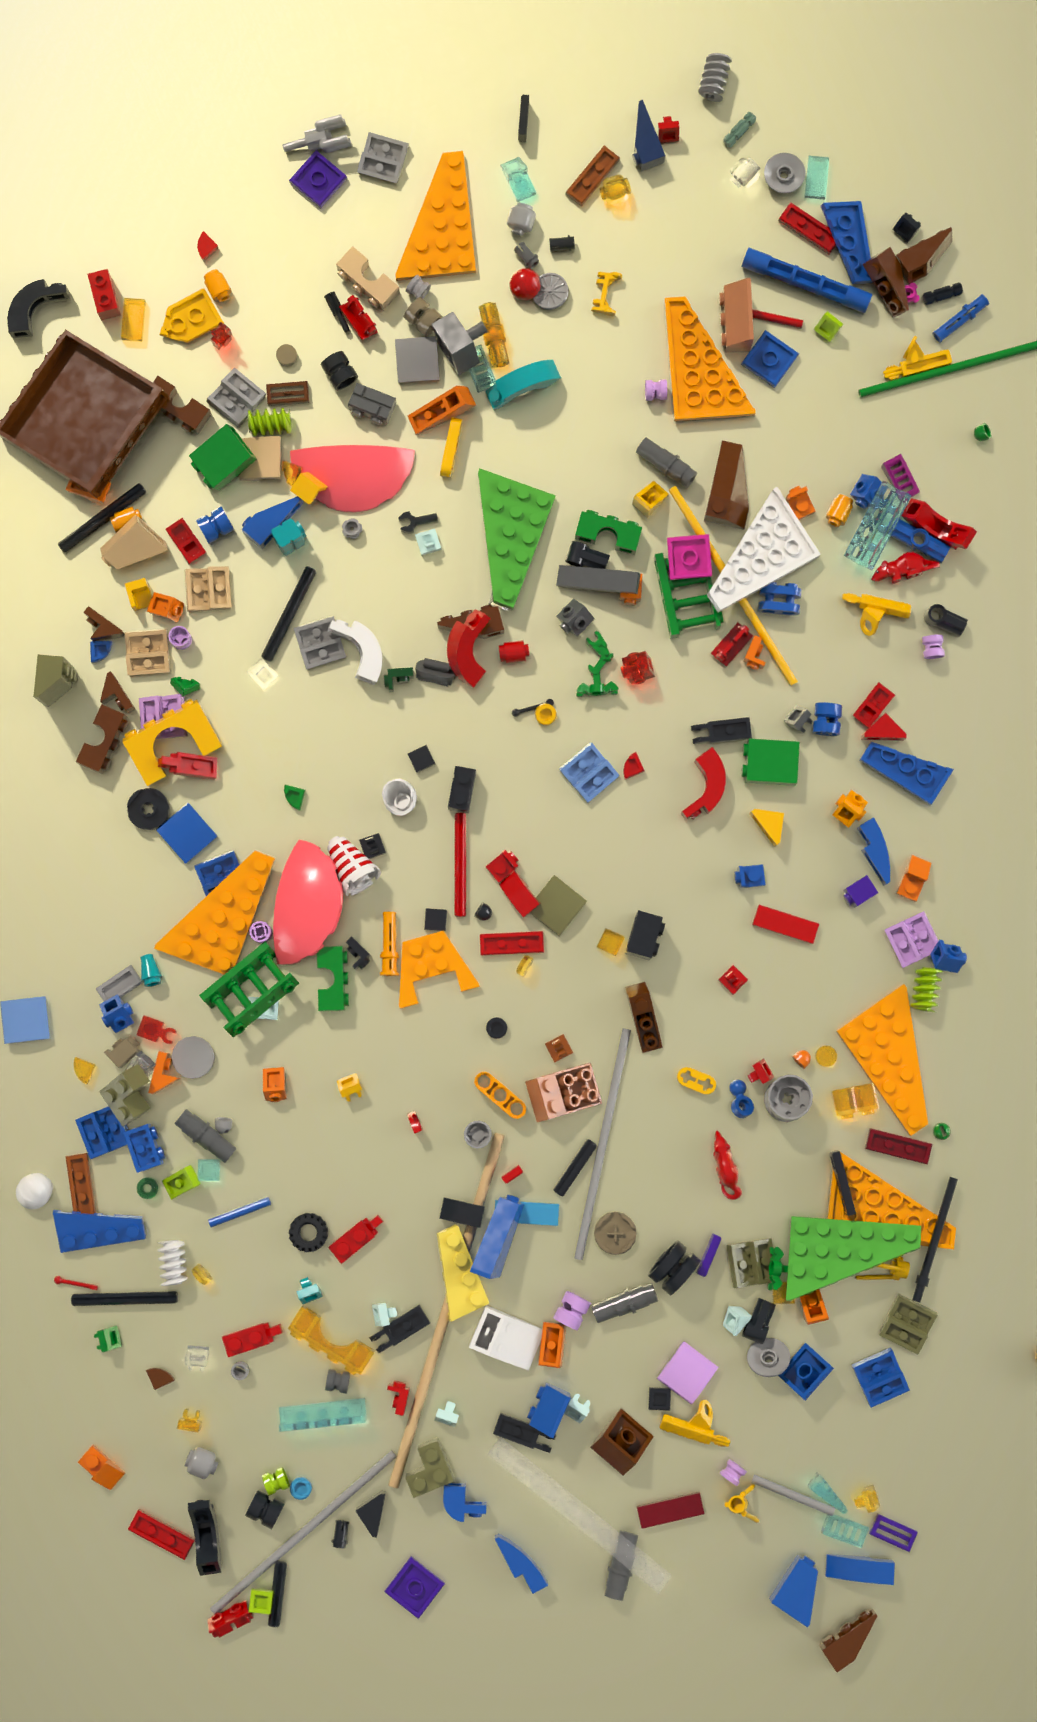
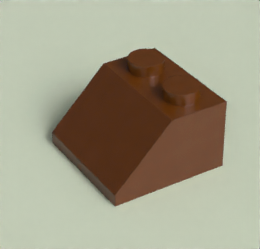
[590,1409,654,1476]

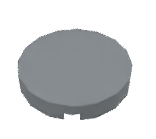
[171,1036,215,1079]

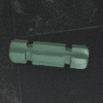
[723,112,756,147]

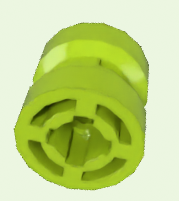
[262,1467,290,1496]

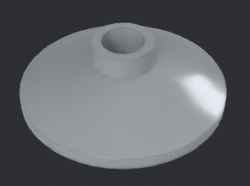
[764,153,805,193]
[747,1338,790,1377]

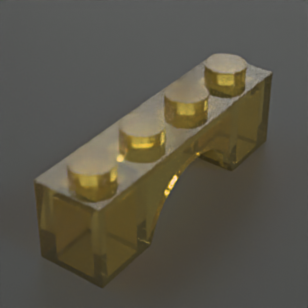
[288,1305,375,1375]

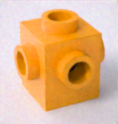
[832,790,868,828]

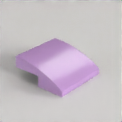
[139,694,187,739]
[885,911,939,968]
[657,1342,718,1405]

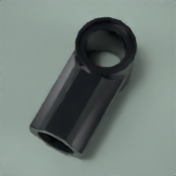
[565,541,610,569]
[924,604,968,637]
[742,1298,776,1344]

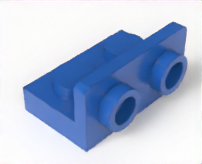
[123,1124,165,1173]

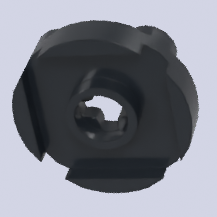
[127,788,170,831]

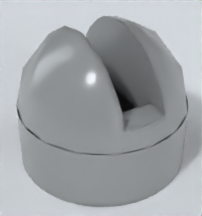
[215,1117,232,1134]
[231,1361,249,1380]

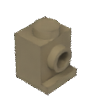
[104,1035,140,1068]

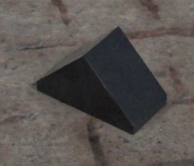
[356,1490,386,1538]

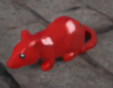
[871,552,940,584]
[713,1131,742,1200]

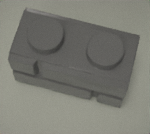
[348,383,397,426]

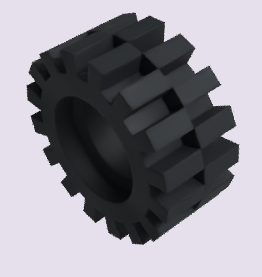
[289,1213,328,1252]

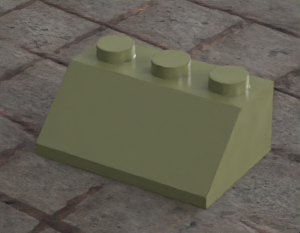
[33,654,77,707]

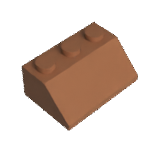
[719,278,754,352]

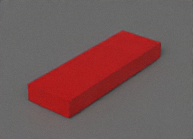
[778,202,836,255]
[752,905,819,944]
[480,931,544,956]
[128,1509,195,1560]

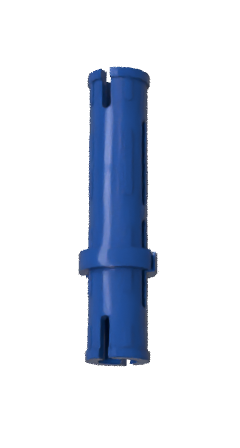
[932,294,989,343]

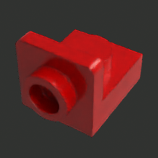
[486,850,519,883]
[387,1381,410,1416]

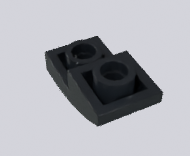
[439,1197,485,1228]

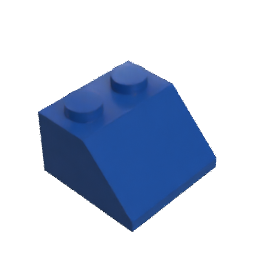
[527,1382,571,1438]

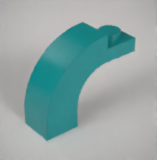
[485,360,561,410]

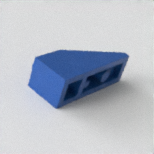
[242,496,303,550]

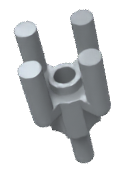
[282,114,352,153]

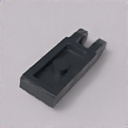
[691,717,752,744]
[369,1304,430,1353]
[493,1413,556,1453]

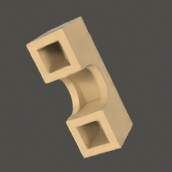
[336,246,400,311]

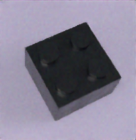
[625,910,665,960]

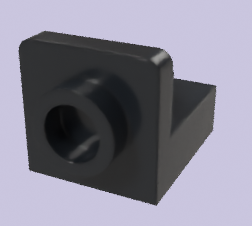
[346,936,371,970]

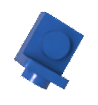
[734,864,766,889]

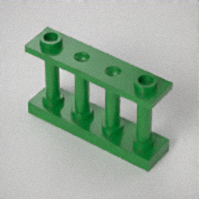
[654,553,723,639]
[199,941,299,1038]

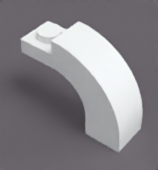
[327,620,382,685]

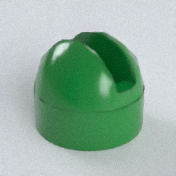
[974,423,991,441]
[933,1123,951,1140]

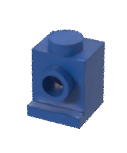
[930,939,967,973]

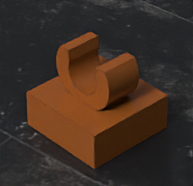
[545,1034,573,1063]

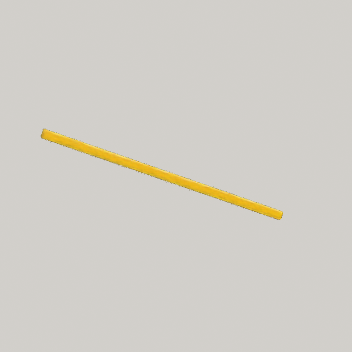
[669,486,798,686]

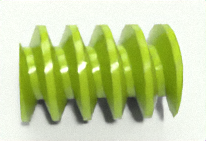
[248,408,292,437]
[910,967,943,1013]

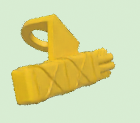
[883,336,952,380]
[842,593,911,636]
[659,1400,731,1447]

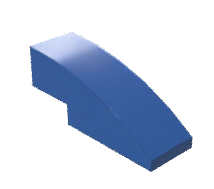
[857,817,890,886]
[495,1533,548,1594]
[825,1554,895,1585]

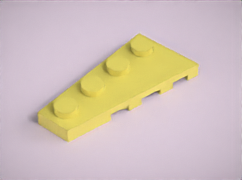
[437,1225,490,1322]

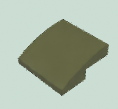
[530,875,587,936]
[727,1238,773,1288]
[879,1294,938,1355]

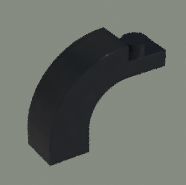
[7,279,70,339]
[188,1500,221,1576]

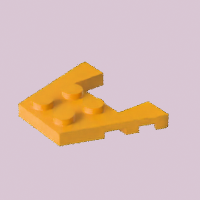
[399,931,480,1009]

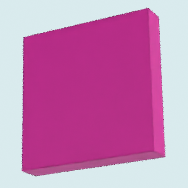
[667,534,712,580]

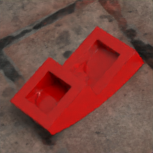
[165,517,206,564]
[853,682,895,728]
[499,871,541,918]

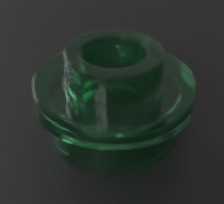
[137,1177,158,1199]

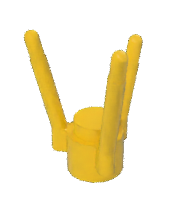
[855,1257,910,1281]
[725,1484,759,1523]

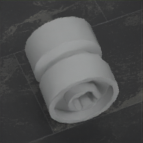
[464,1120,492,1149]

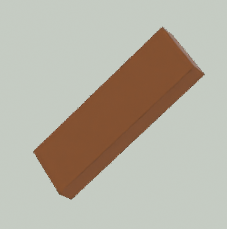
[566,145,620,207]
[65,1153,96,1214]

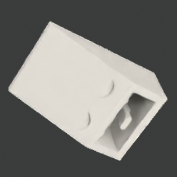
[469,1305,543,1370]

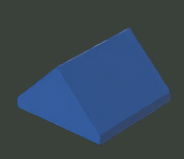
[778,1343,834,1401]

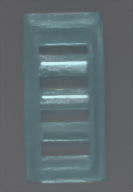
[469,345,496,393]
[808,1472,848,1514]
[821,1513,869,1548]

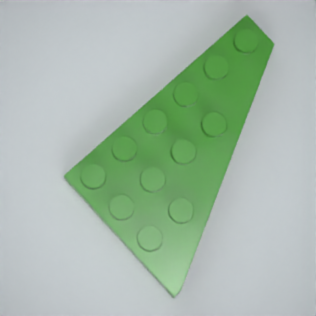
[478,468,556,610]
[786,1216,921,1301]

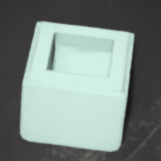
[723,1306,752,1336]

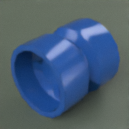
[196,506,234,544]
[813,702,842,736]

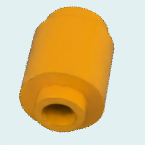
[204,269,232,302]
[826,494,853,527]
[110,506,143,533]

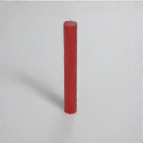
[752,309,803,328]

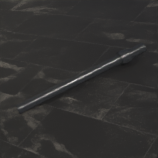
[912,1177,958,1303]

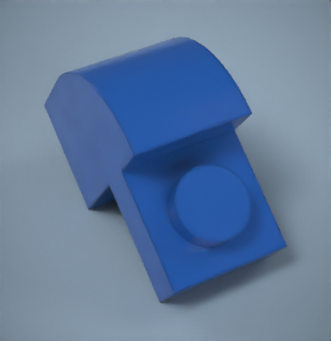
[443,1483,487,1522]

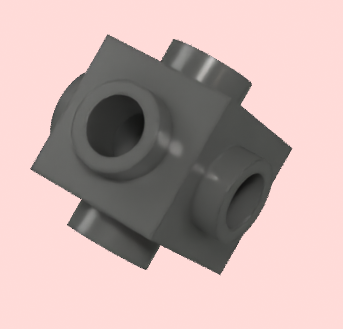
[556,598,595,637]

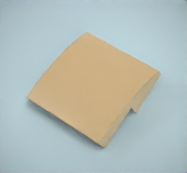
[239,436,281,481]
[184,566,231,612]
[124,629,170,675]

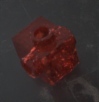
[621,651,655,684]

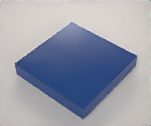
[741,330,799,388]

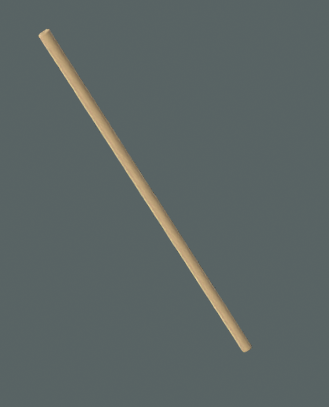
[388,1133,505,1488]

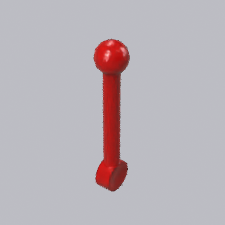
[54,1276,98,1290]

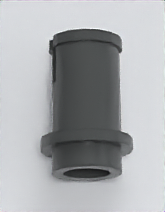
[514,242,539,269]

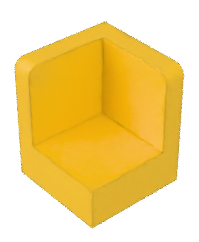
[290,472,327,504]
[125,578,152,611]

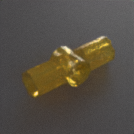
[478,302,509,368]

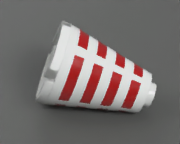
[327,836,381,896]

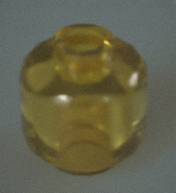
[600,174,631,205]

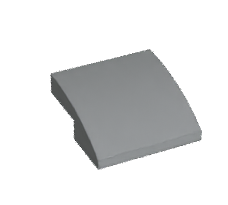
[357,132,409,184]
[395,336,439,383]
[206,367,266,427]
[294,616,346,669]

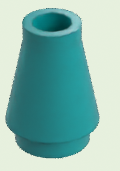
[140,954,162,987]

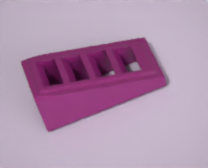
[881,454,920,503]

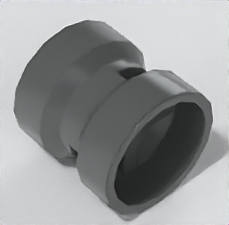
[325,1369,350,1394]

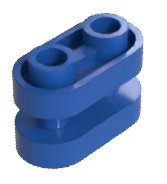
[758,582,802,616]

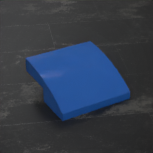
[156,803,217,864]
[194,850,240,896]
[75,1106,129,1160]
[852,1347,910,1408]

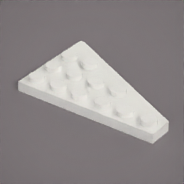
[707,487,821,613]

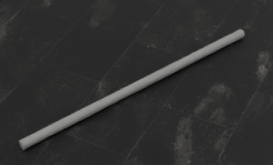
[574,1028,631,1260]
[210,1450,397,1614]

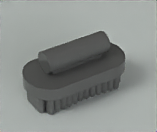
[415,658,456,687]

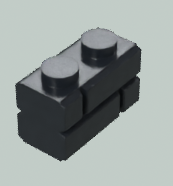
[448,766,476,813]

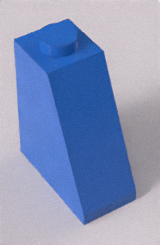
[769,1555,818,1628]

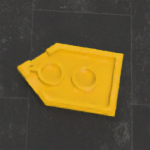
[159,288,224,343]

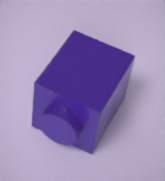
[843,875,878,908]

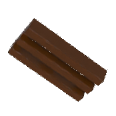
[266,381,309,406]

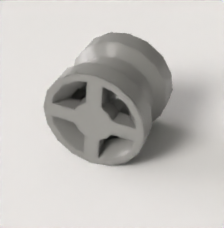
[406,275,431,299]

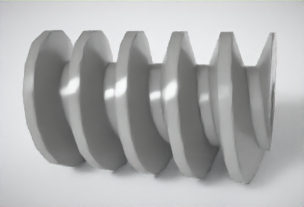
[698,53,732,102]

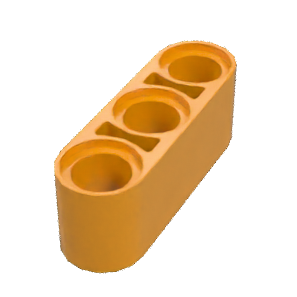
[474,1072,526,1119]

